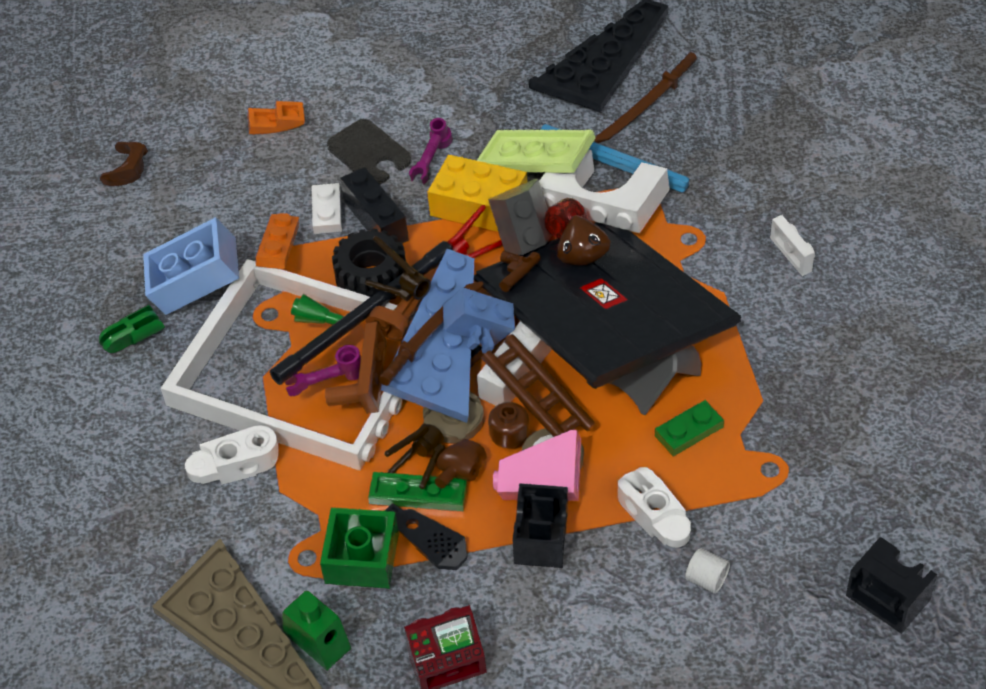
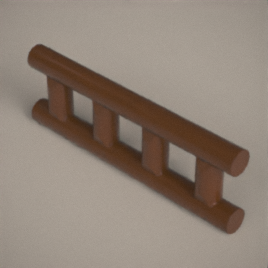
[481,334,596,437]

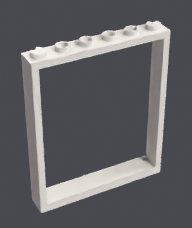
[161,259,417,471]

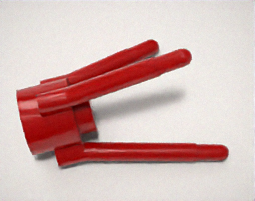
[447,205,503,258]

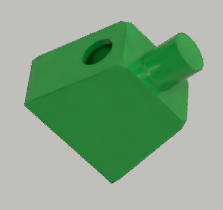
[282,591,351,671]

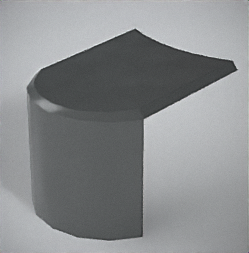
[610,345,701,415]

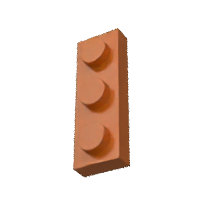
[256,213,299,270]

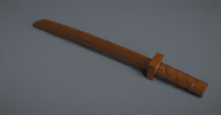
[593,52,697,143]
[379,281,484,386]

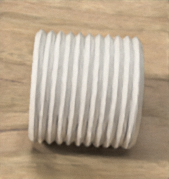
[685,548,730,593]

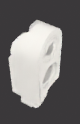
[185,425,279,485]
[618,467,691,548]

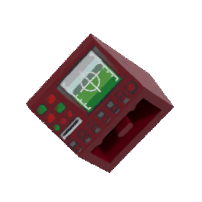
[404,605,487,689]

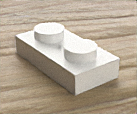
[312,183,342,234]
[770,215,815,276]

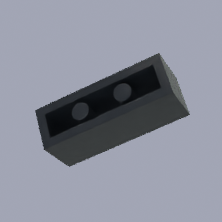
[340,167,409,243]

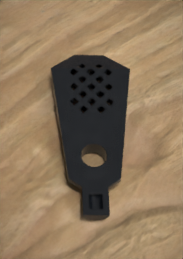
[385,503,467,570]

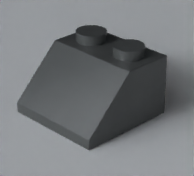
[488,179,555,255]

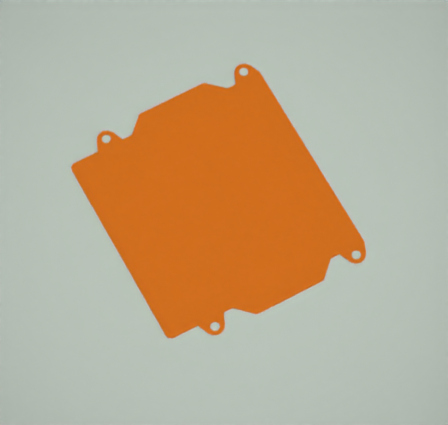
[252,188,789,579]

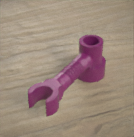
[409,118,453,185]
[285,345,361,396]

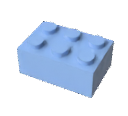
[143,217,239,315]

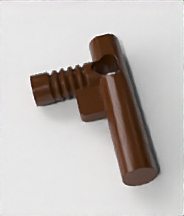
[499,251,541,292]

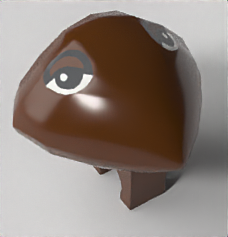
[557,215,611,265]

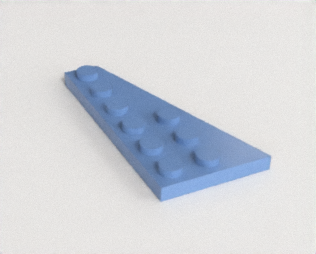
[381,249,474,423]

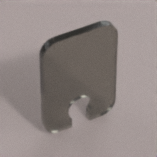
[327,119,412,185]

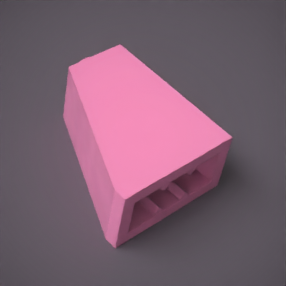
[493,430,581,501]

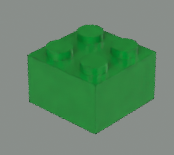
[320,507,399,589]

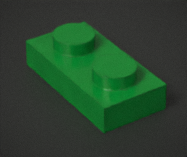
[655,400,724,457]

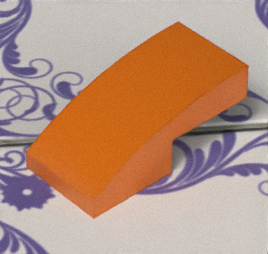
[247,101,305,134]

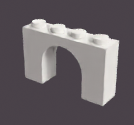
[539,150,670,233]

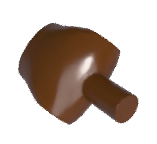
[435,439,487,488]

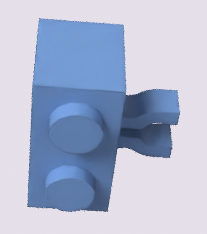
[443,288,515,353]

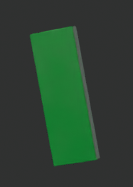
[368,472,467,511]

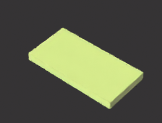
[477,130,595,173]

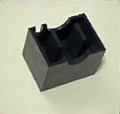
[512,483,568,568]
[846,537,937,634]

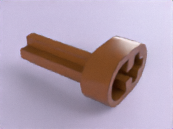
[366,296,423,341]

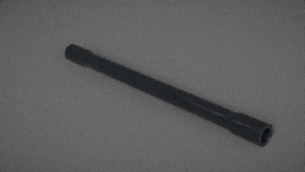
[270,241,453,385]

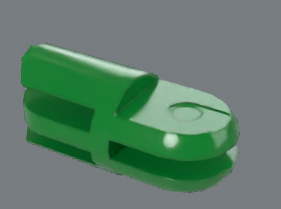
[99,304,165,353]

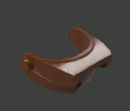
[100,141,148,186]

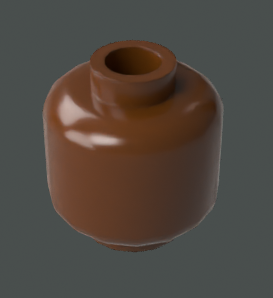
[488,402,529,448]

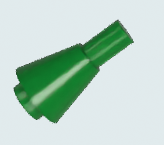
[291,294,344,325]

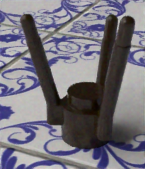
[365,236,431,301]
[384,424,445,490]

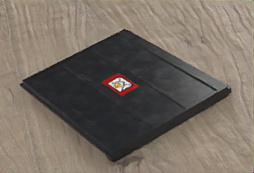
[474,222,741,389]

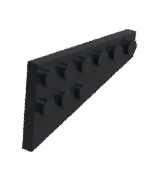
[528,0,669,112]

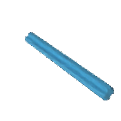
[540,124,689,193]

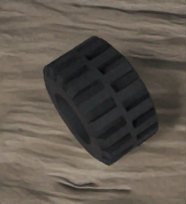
[332,228,406,299]

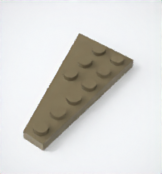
[152,539,322,689]

